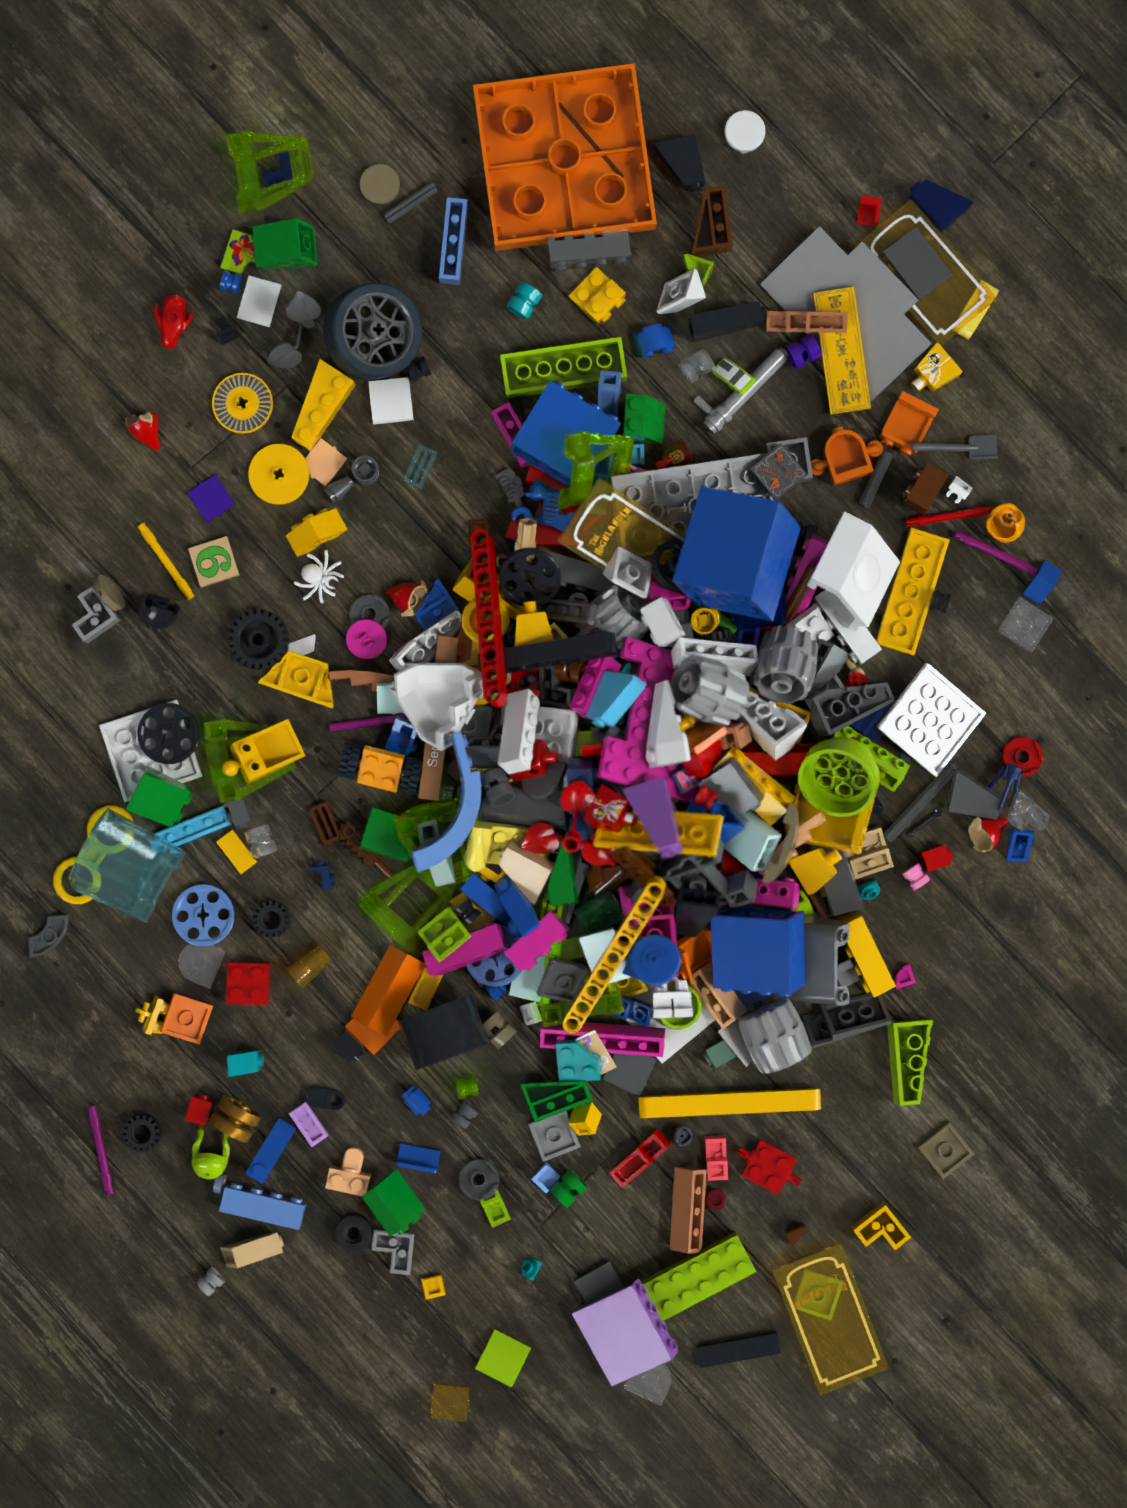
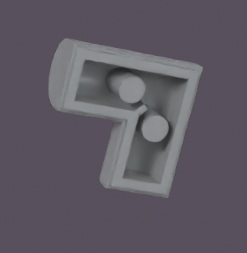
[371,1229,415,1275]

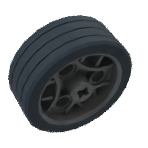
[323,282,423,380]

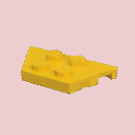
[258,651,334,709]

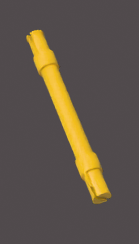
[137,523,195,600]

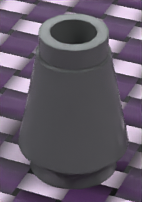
[323,476,354,504]

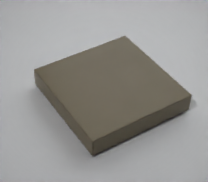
[917,1121,975,1179]

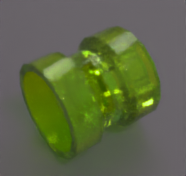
[456,1076,479,1100]

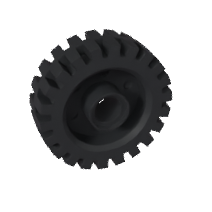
[228,609,290,670]

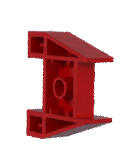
[505,465,587,548]

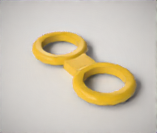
[461,596,510,705]
[53,805,135,904]

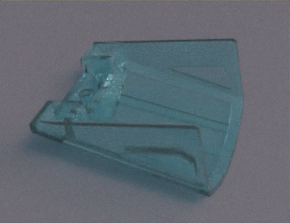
[68,808,186,923]

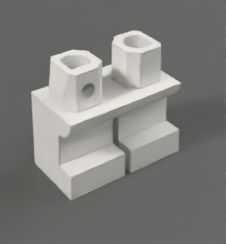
[652,980,693,1019]

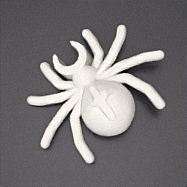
[294,550,344,603]

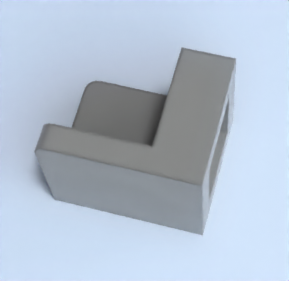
[837,958,859,987]

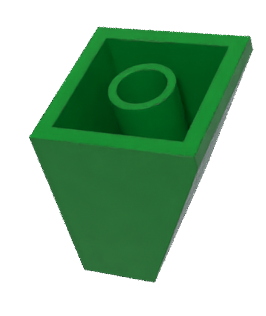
[251,218,318,270]
[622,394,665,445]
[126,766,193,827]

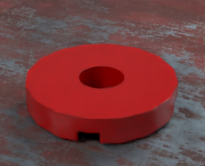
[1001,737,1043,777]

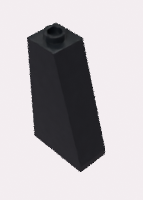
[688,301,767,343]

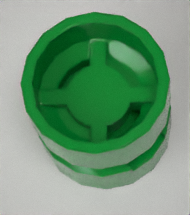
[549,1169,588,1208]

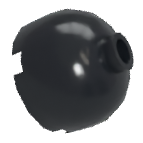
[137,594,180,631]

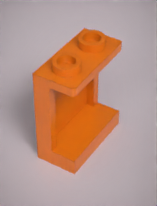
[878,391,939,456]
[677,922,712,986]

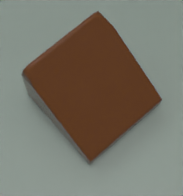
[469,520,489,545]
[785,1223,806,1248]

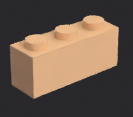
[691,961,748,1029]

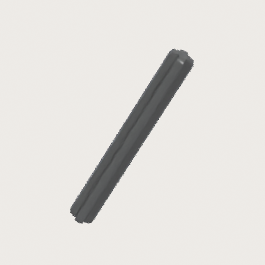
[883,763,957,842]

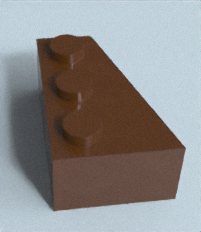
[691,186,733,256]

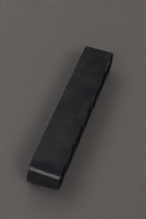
[478,632,617,676]

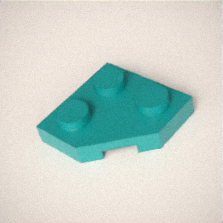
[556,1040,601,1082]

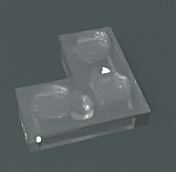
[1007,790,1050,832]

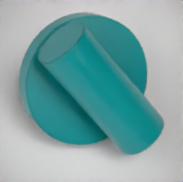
[858,879,880,900]
[521,1258,543,1281]

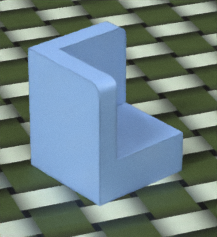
[532,1162,561,1193]

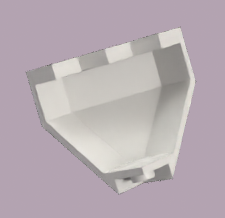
[390,663,483,751]

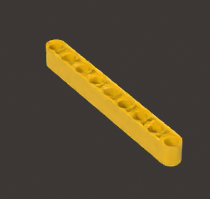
[563,876,666,1033]
[638,1088,821,1118]

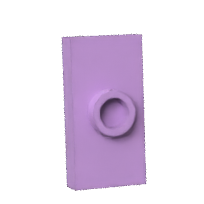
[289,1102,329,1147]

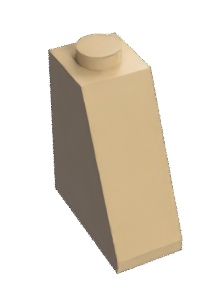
[499,841,555,904]
[220,1232,283,1268]

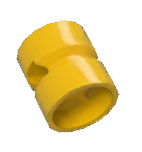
[691,606,720,634]

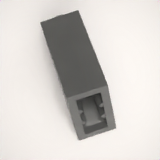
[697,756,764,814]
[947,768,1003,820]

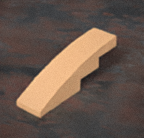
[758,813,827,875]

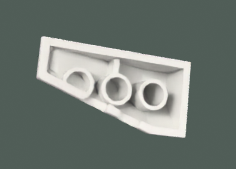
[389,610,462,672]
[646,680,690,768]

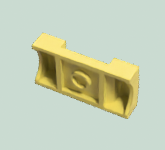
[463,821,549,871]

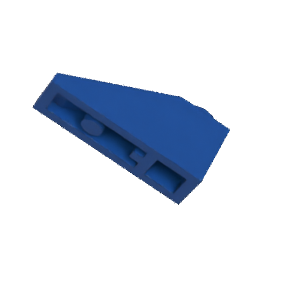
[494,875,540,937]
[245,1118,297,1184]

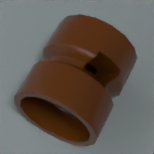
[555,660,589,684]

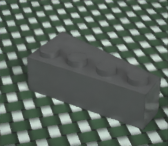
[547,231,631,272]

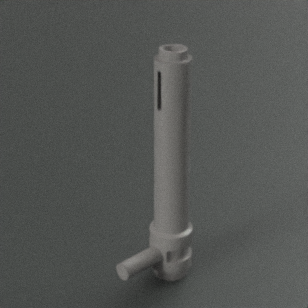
[694,347,789,434]

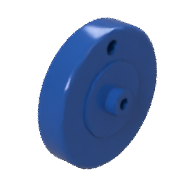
[630,934,681,986]

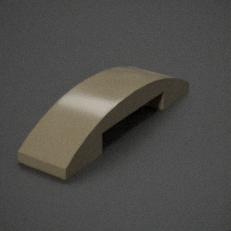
[762,803,799,884]

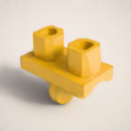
[135,995,169,1035]

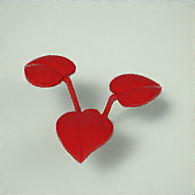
[521,780,617,866]

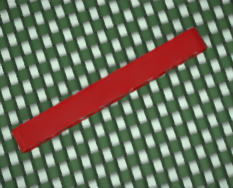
[471,529,507,708]

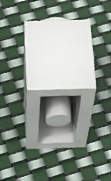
[640,597,685,647]

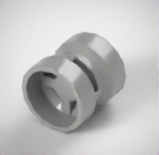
[196,1267,225,1296]

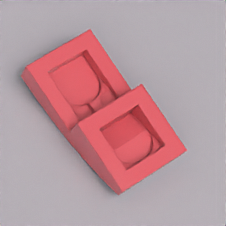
[705,1135,728,1181]

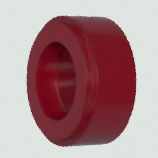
[705,1188,726,1210]

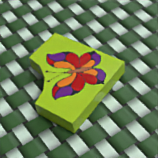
[221,230,255,274]

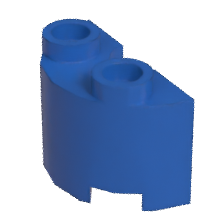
[631,324,676,359]
[384,716,420,760]

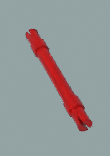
[905,505,994,527]

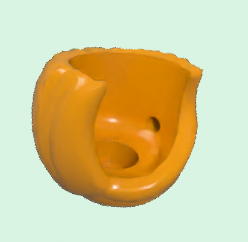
[986,503,1025,543]

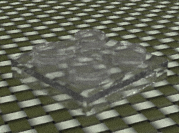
[997,597,1054,653]

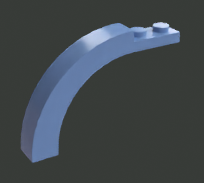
[585,370,621,515]
[411,731,481,872]

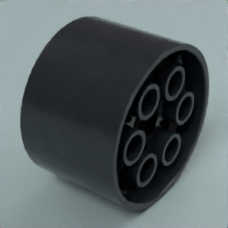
[398,994,489,1070]

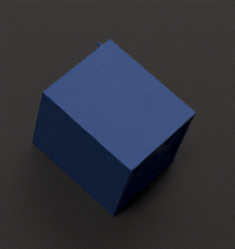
[672,486,800,622]

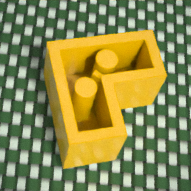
[286,508,348,557]
[851,1202,911,1250]

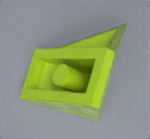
[683,254,714,287]

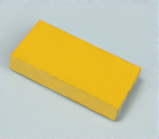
[216,830,257,874]
[408,965,444,1011]

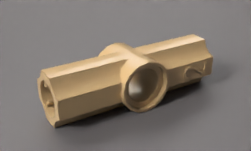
[514,517,537,579]

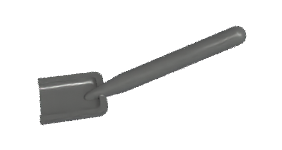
[911,434,998,460]

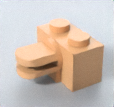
[325,1147,371,1196]

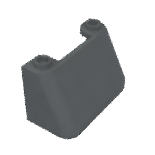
[787,915,849,1006]

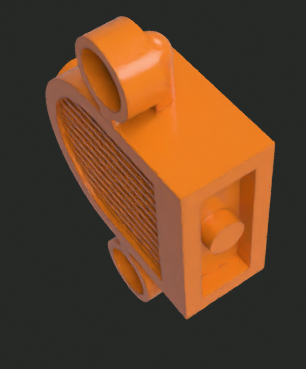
[811,427,883,486]

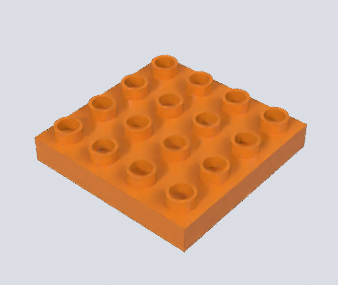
[473,63,657,251]

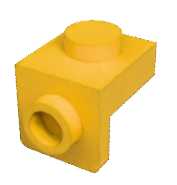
[478,866,507,883]

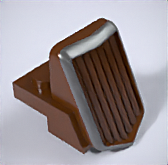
[586,861,632,900]

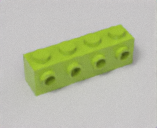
[829,726,910,792]

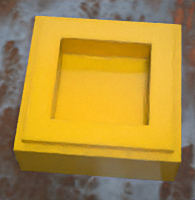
[421,1274,446,1300]

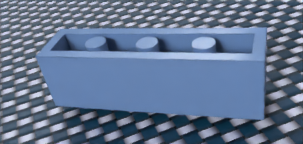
[439,197,468,285]
[219,1182,307,1230]

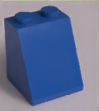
[686,798,744,845]

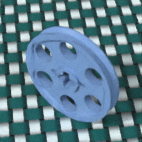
[172,885,234,946]
[467,925,522,987]

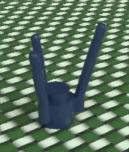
[988,763,1022,811]

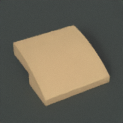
[846,825,894,879]

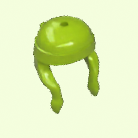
[192,1125,230,1179]

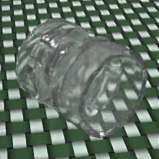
[677,347,715,384]
[244,824,278,860]

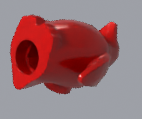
[154,295,193,349]

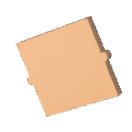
[305,438,347,487]

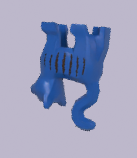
[511,480,579,532]

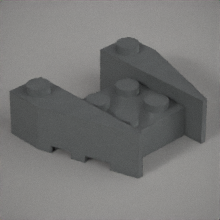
[659,839,758,908]

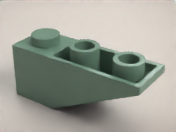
[418,820,456,887]

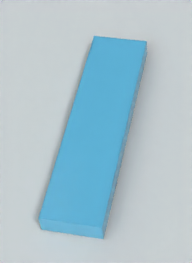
[148,806,232,855]

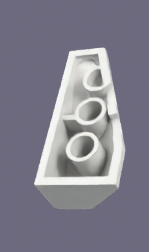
[738,691,807,760]

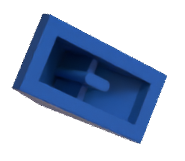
[1023,560,1062,605]
[1006,829,1034,862]

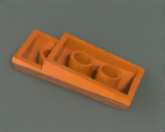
[351,945,426,1036]

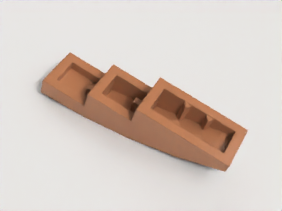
[766,311,848,333]
[329,670,394,692]

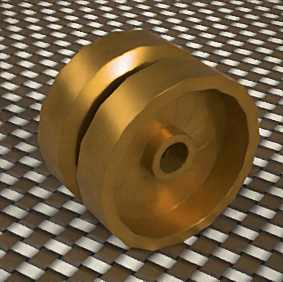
[209,1095,262,1143]

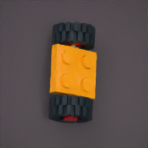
[338,740,423,796]

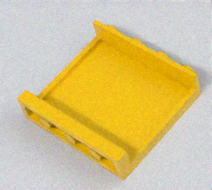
[784,776,876,854]

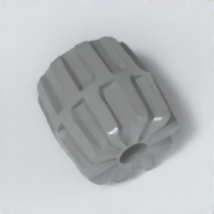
[575,584,650,660]
[754,625,818,704]
[670,655,749,726]
[738,998,812,1074]

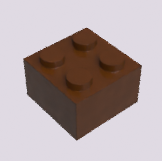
[901,463,948,515]

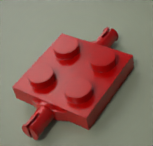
[736,1139,802,1195]

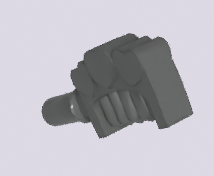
[495,468,525,519]

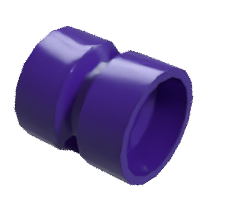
[785,333,822,370]

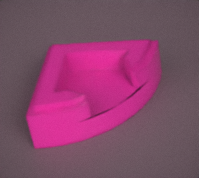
[895,963,916,989]

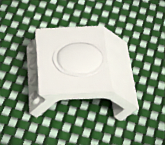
[807,511,900,632]

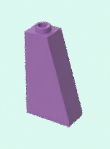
[623,777,683,857]

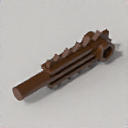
[338,821,394,878]

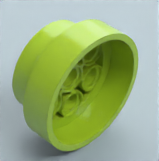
[798,737,880,817]

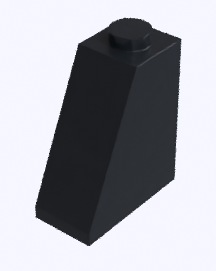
[655,134,705,192]
[676,887,721,937]

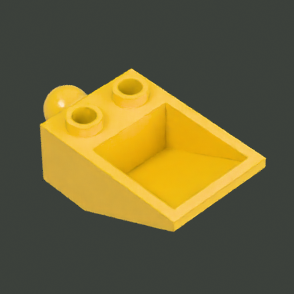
[222,719,305,784]

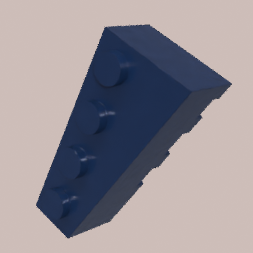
[567,758,599,851]

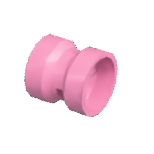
[902,863,930,891]

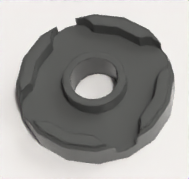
[350,594,390,629]
[459,1159,500,1201]

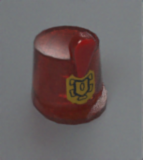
[655,438,695,470]

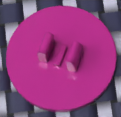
[346,619,387,659]

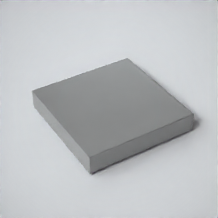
[528,1111,581,1162]

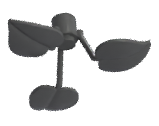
[268,290,353,368]

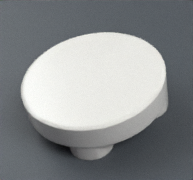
[724,110,765,154]

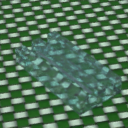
[403,444,438,490]

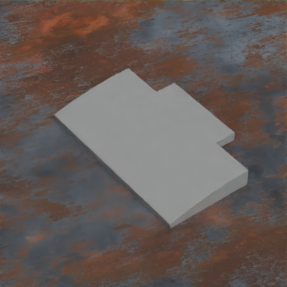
[760,226,932,402]
[611,453,774,565]

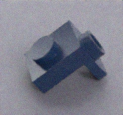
[308,862,336,891]

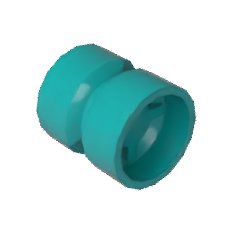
[506,282,543,320]

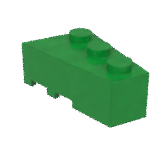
[520,1080,593,1123]

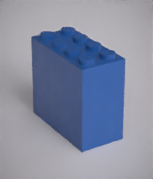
[510,381,621,494]
[711,906,806,997]

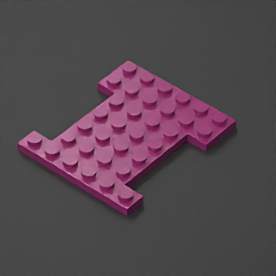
[597,637,713,804]

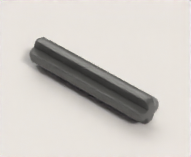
[384,182,438,223]
[859,451,893,508]

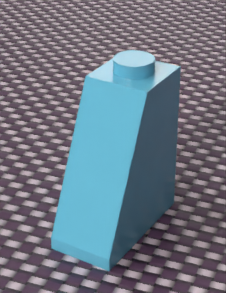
[586,671,646,728]

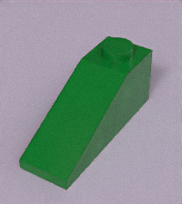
[546,845,579,907]

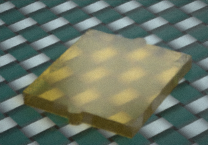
[430,1383,470,1422]

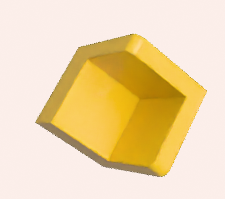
[568,1102,602,1136]

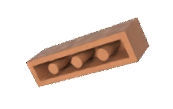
[670,1166,707,1254]

